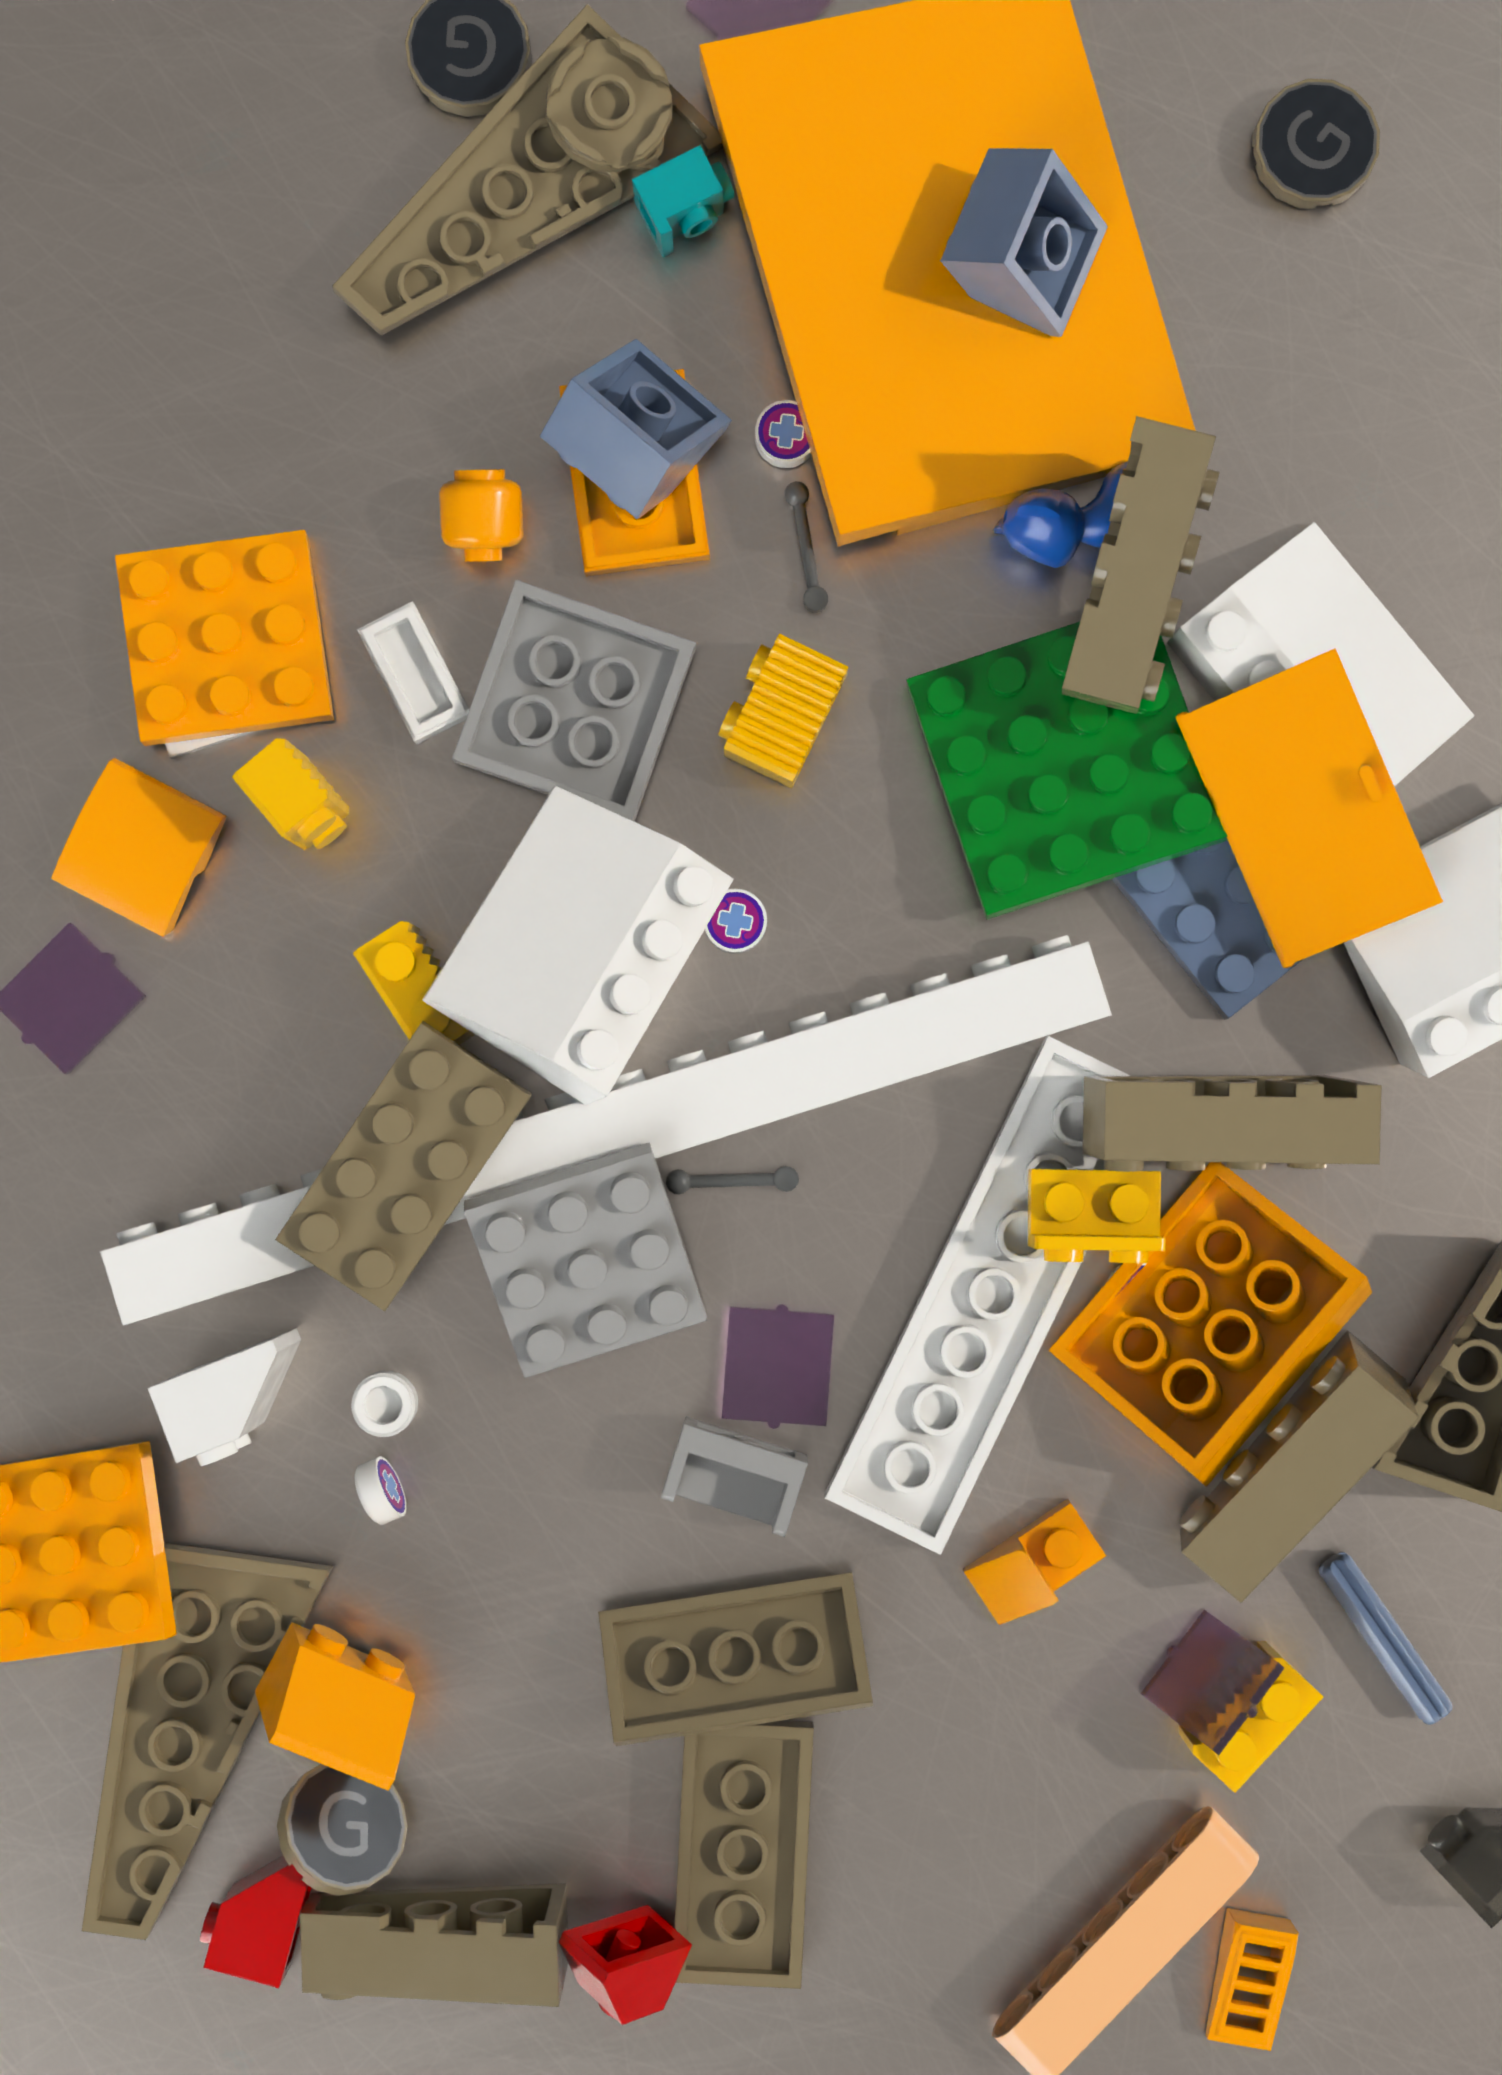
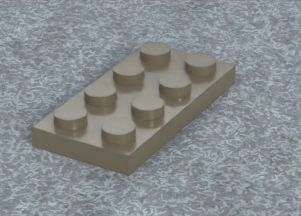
[275,1021,532,1311]
[598,1572,873,1746]
[675,1720,814,1989]

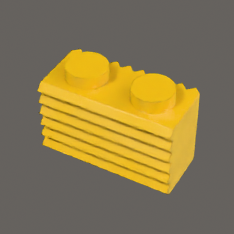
[718,633,849,788]
[232,738,349,850]
[353,921,475,1045]
[1179,1641,1323,1793]

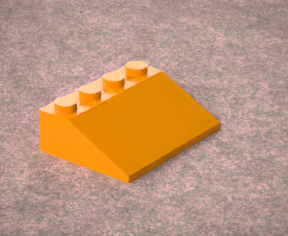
[1048,1162,1372,1487]

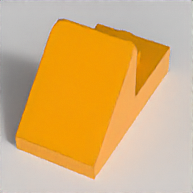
[962,1499,1106,1625]

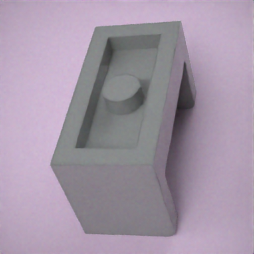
[661,1416,808,1537]

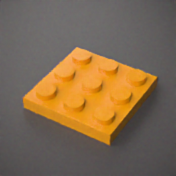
[115,530,334,746]
[0,1441,177,1663]

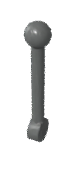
[785,481,828,613]
[666,1166,799,1195]

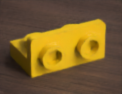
[1028,1169,1166,1263]

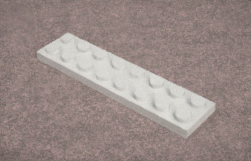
[824,1036,1130,1555]

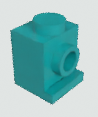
[632,145,735,258]

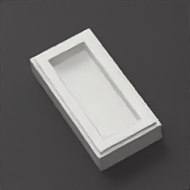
[357,601,469,745]

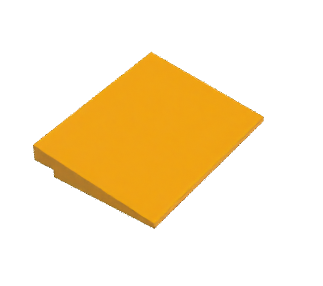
[699,0,1196,547]

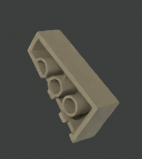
[1062,416,1220,714]
[1083,1075,1382,1172]
[1372,1241,1502,1512]
[1179,1330,1420,1603]
[300,1883,568,2007]

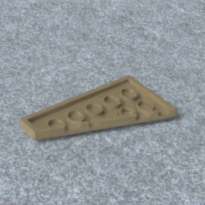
[332,4,723,336]
[82,1543,333,1940]

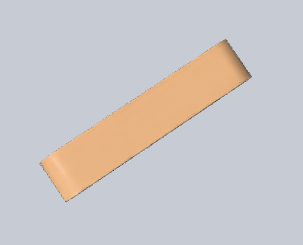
[992,1806,1259,2075]

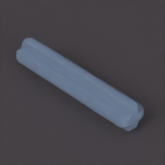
[1319,1552,1453,1725]

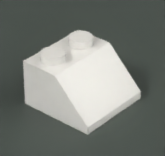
[148,1328,301,1467]

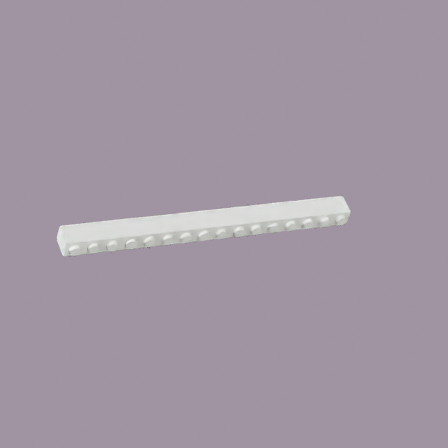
[100,935,1112,1326]

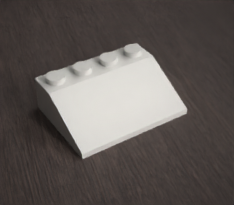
[1167,522,1475,787]
[422,785,734,1105]
[1344,803,1502,1078]

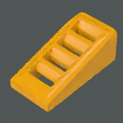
[1205,1908,1299,2051]

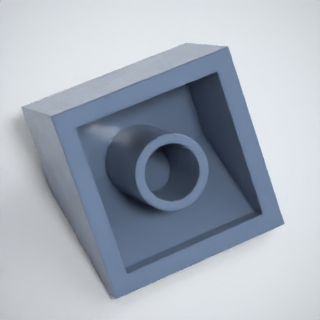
[940,148,1108,337]
[540,339,732,519]

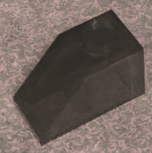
[1420,1807,1502,1929]

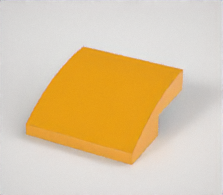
[51,758,227,937]

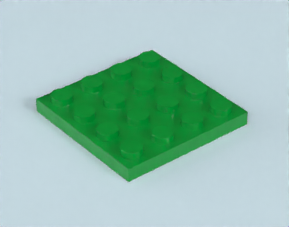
[906,621,1228,920]

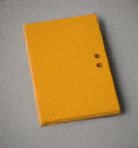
[1176,648,1443,968]

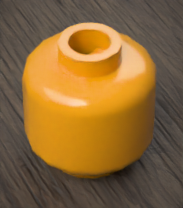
[439,469,523,562]

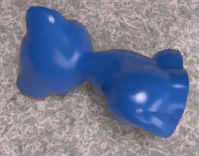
[993,461,1128,568]

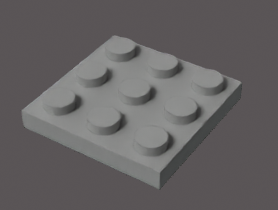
[452,580,696,822]
[464,1142,708,1378]

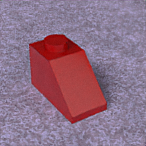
[200,1856,312,1989]
[558,1905,692,2025]

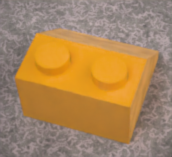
[255,1622,415,1791]

